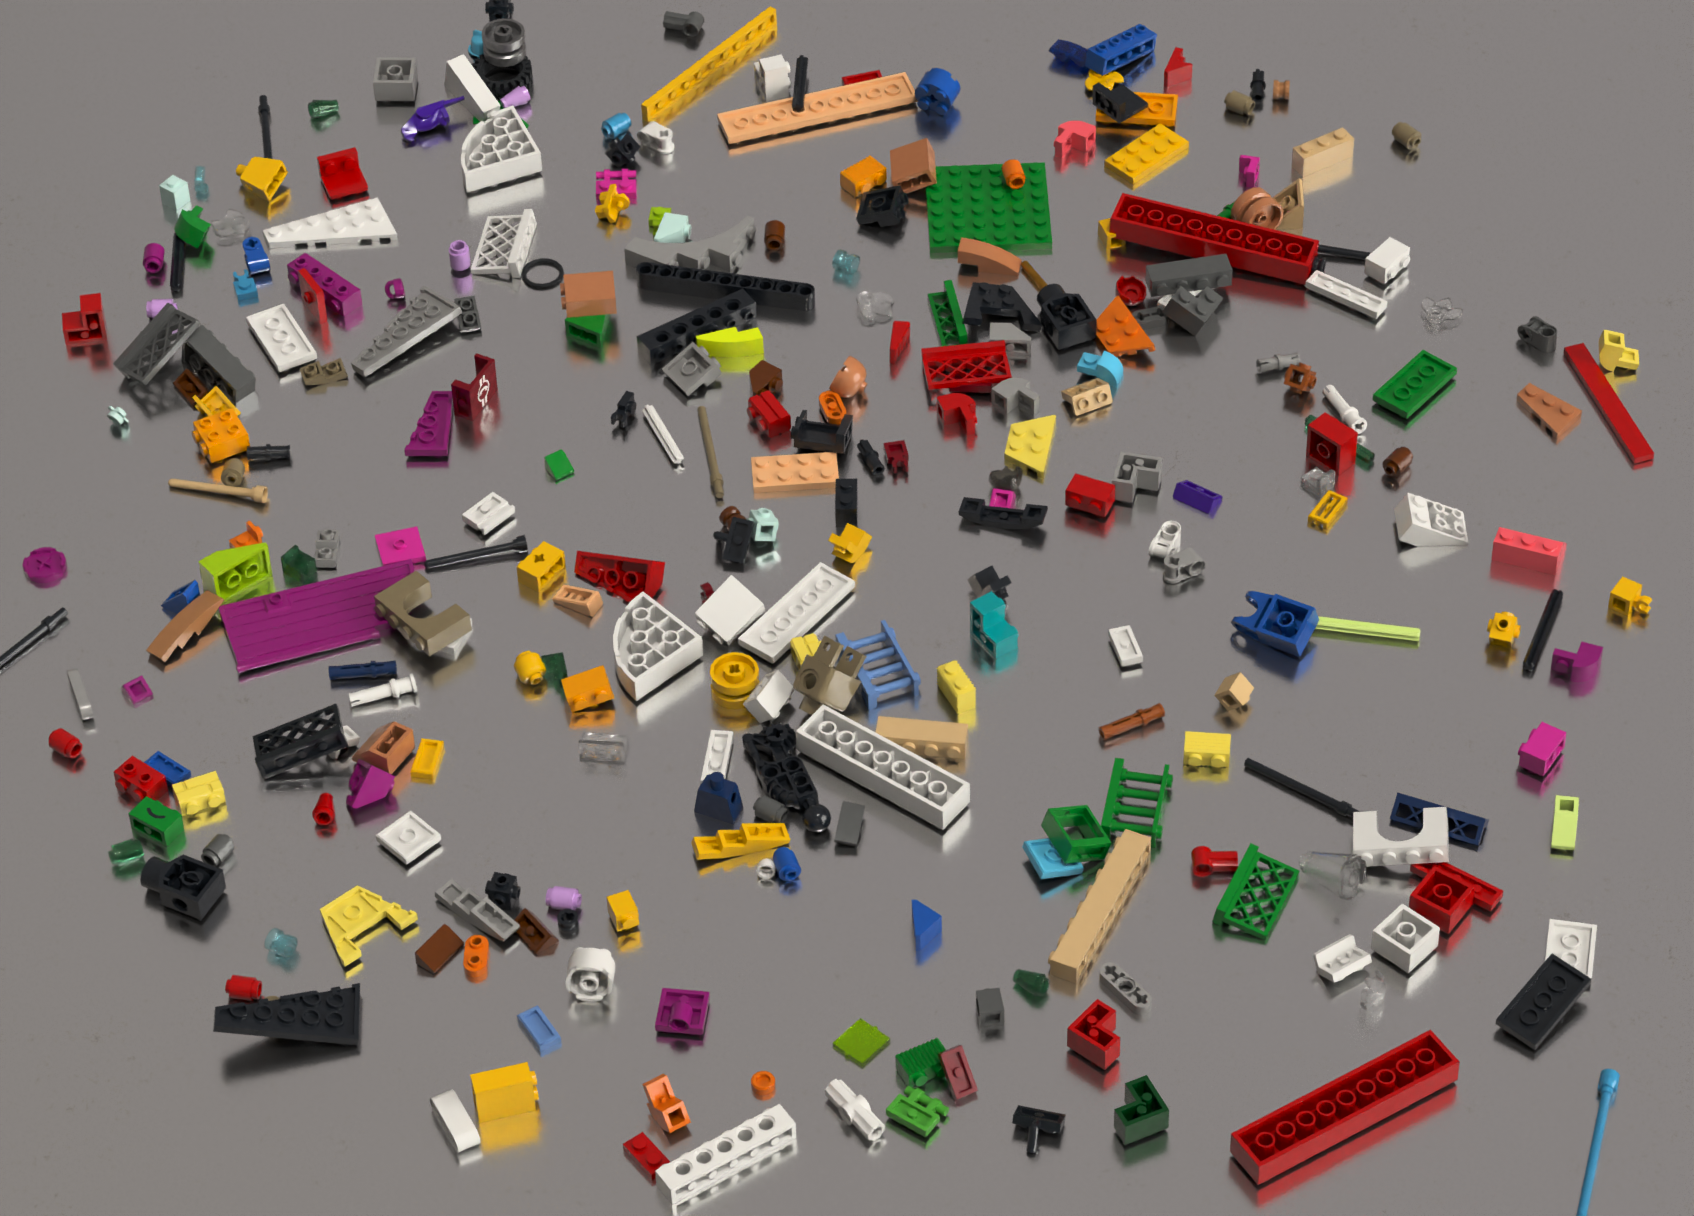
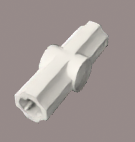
[825,1079,885,1141]

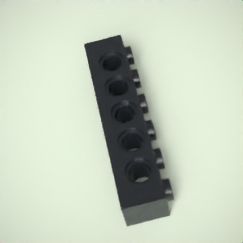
[637,289,757,365]

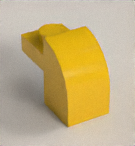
[828,523,872,563]

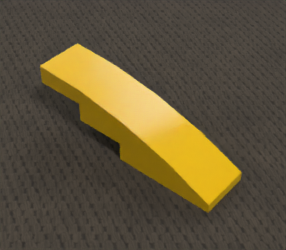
[691,823,790,860]

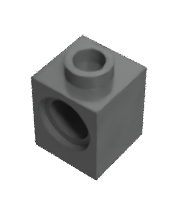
[976,988,1004,1028]

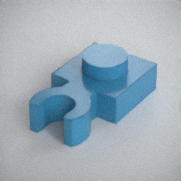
[233,269,258,301]

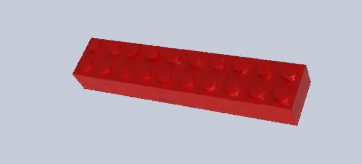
[1109,193,1319,285]
[1230,1029,1460,1185]

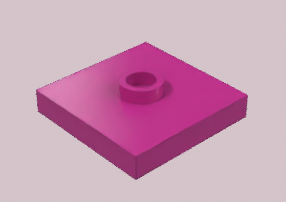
[375,526,426,566]

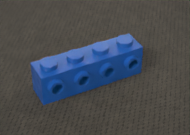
[1085,24,1157,76]

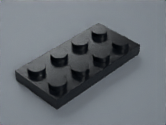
[1496,953,1592,1050]

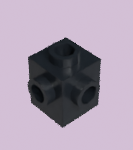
[485,0,514,22]
[605,132,641,167]
[485,872,521,912]

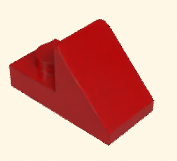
[1164,47,1193,87]

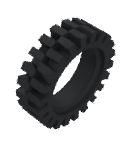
[472,54,533,100]

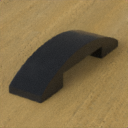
[958,497,1048,529]

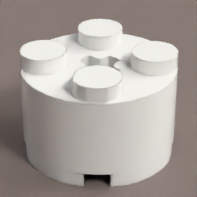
[565,947,615,1002]

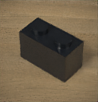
[835,478,858,528]

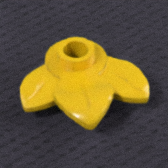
[1085,69,1124,91]

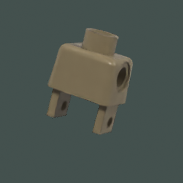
[793,635,867,715]

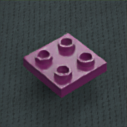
[655,988,710,1035]

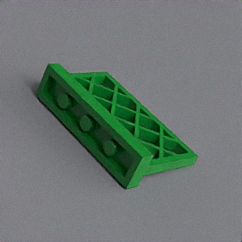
[1212,843,1300,940]

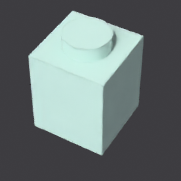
[159,175,190,211]

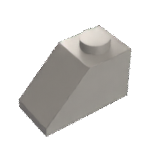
[989,323,1031,356]

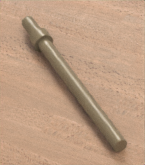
[697,406,724,498]

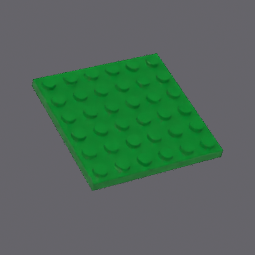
[926,162,1052,253]

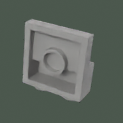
[662,342,722,396]

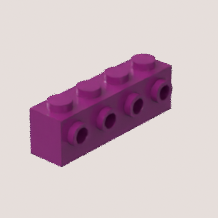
[287,253,362,317]

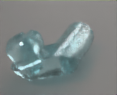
[194,166,209,194]

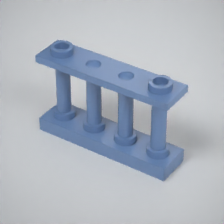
[835,620,921,710]

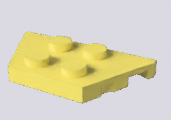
[1004,415,1056,478]

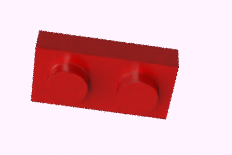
[623,1132,670,1180]

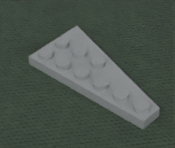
[351,285,462,377]

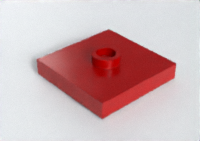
[298,268,327,324]

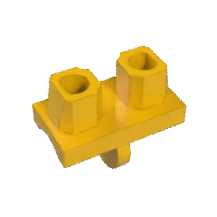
[595,184,630,223]

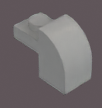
[992,378,1040,415]

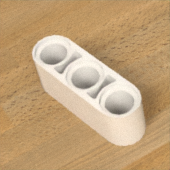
[430,1089,481,1153]

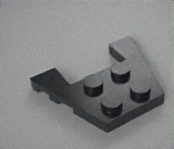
[962,282,1042,332]

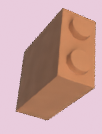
[890,138,937,194]
[560,271,617,318]

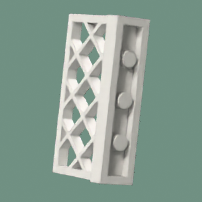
[471,209,537,278]

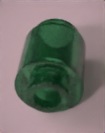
[108,839,144,868]

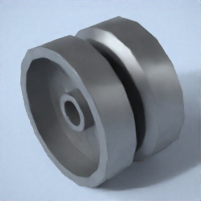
[482,18,527,67]

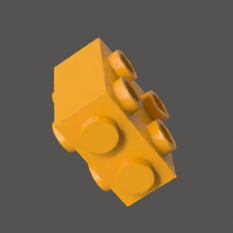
[192,408,250,463]

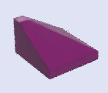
[121,675,153,705]

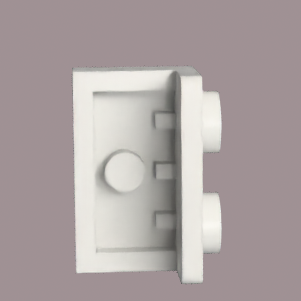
[1313,934,1372,983]

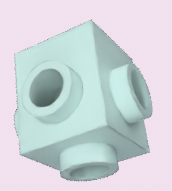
[746,508,779,541]

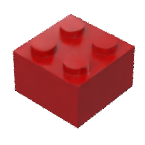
[1306,412,1358,476]
[1409,866,1475,934]

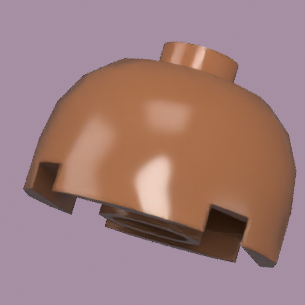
[828,355,868,399]

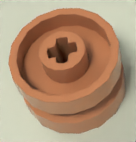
[1231,187,1284,230]

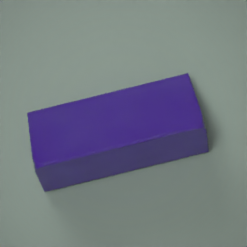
[1173,480,1223,513]

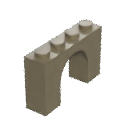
[374,571,472,656]

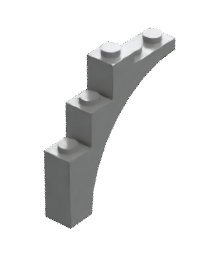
[624,215,756,271]

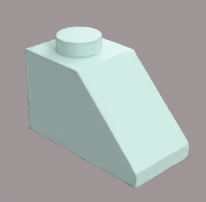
[654,212,692,243]

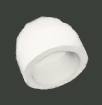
[756,858,775,879]

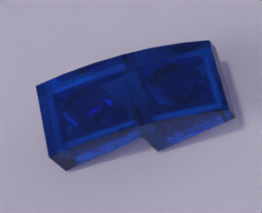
[1049,39,1088,68]

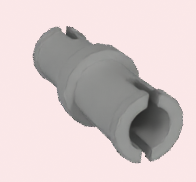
[1256,352,1300,373]

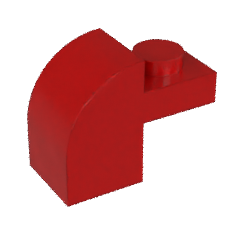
[937,393,977,436]

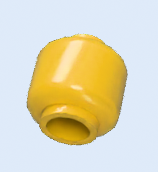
[514,651,547,685]

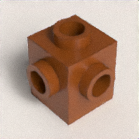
[1284,362,1317,394]

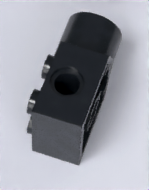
[1037,284,1097,350]
[140,854,226,920]

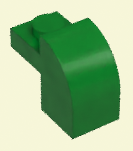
[174,205,211,248]

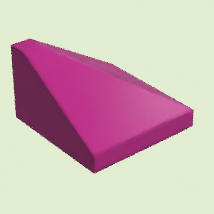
[989,488,1016,508]

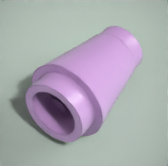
[500,86,531,108]

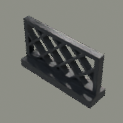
[253,704,348,779]

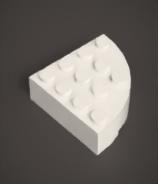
[461,105,542,192]
[613,592,703,701]

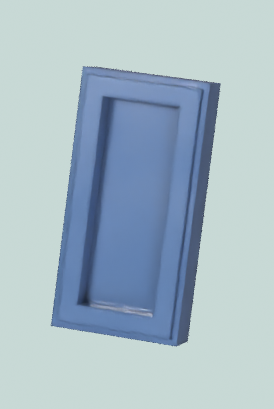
[517,1005,561,1052]

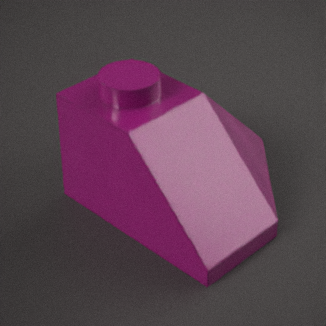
[346,759,395,809]

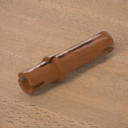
[1098,703,1165,741]

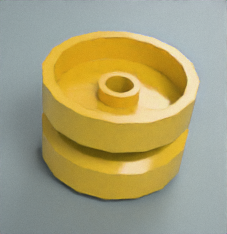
[710,652,759,710]

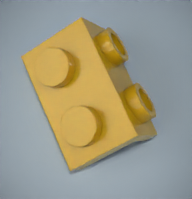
[192,386,241,417]

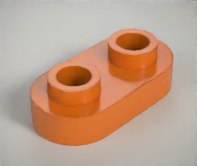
[819,391,846,425]
[463,935,489,977]

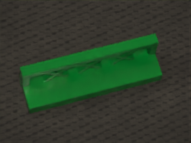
[928,280,967,346]

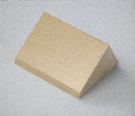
[1273,178,1304,229]

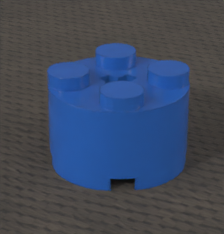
[915,68,960,115]

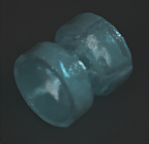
[832,249,860,275]
[264,928,298,958]

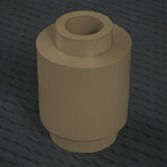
[1224,90,1255,116]
[1392,122,1421,149]
[221,458,245,487]

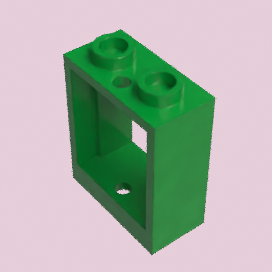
[1041,805,1111,864]

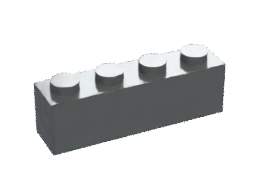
[1145,254,1233,297]

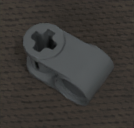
[1517,316,1557,353]

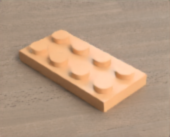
[751,452,839,493]

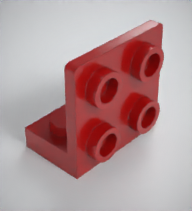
[317,147,368,199]

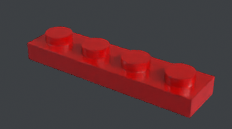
[1410,862,1503,911]

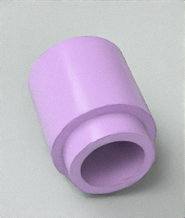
[449,240,471,271]
[146,299,178,319]
[546,886,582,911]

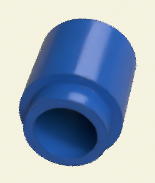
[773,847,801,881]

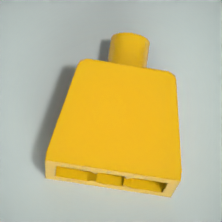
[236,157,288,202]

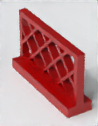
[921,340,1012,390]

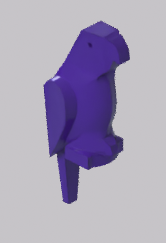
[401,96,465,143]

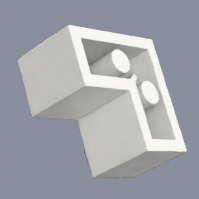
[754,54,791,102]

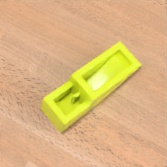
[696,327,764,357]

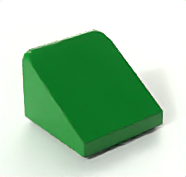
[544,449,574,480]

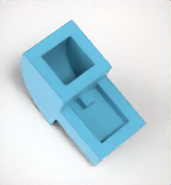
[1077,351,1123,388]

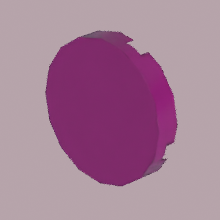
[22,547,67,583]

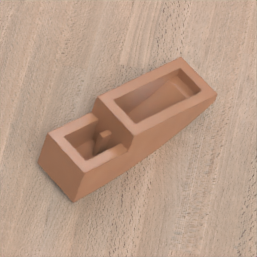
[958,237,1022,276]

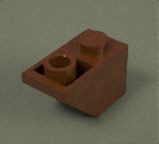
[749,360,783,397]

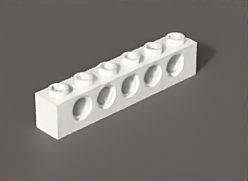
[655,1104,796,1205]

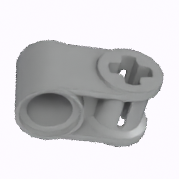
[1163,547,1206,584]

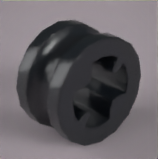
[1311,256,1326,274]
[557,909,579,932]

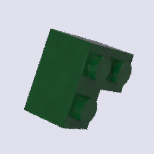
[1114,1075,1169,1145]

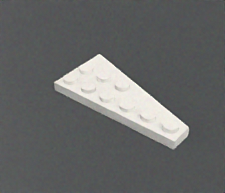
[262,197,398,249]

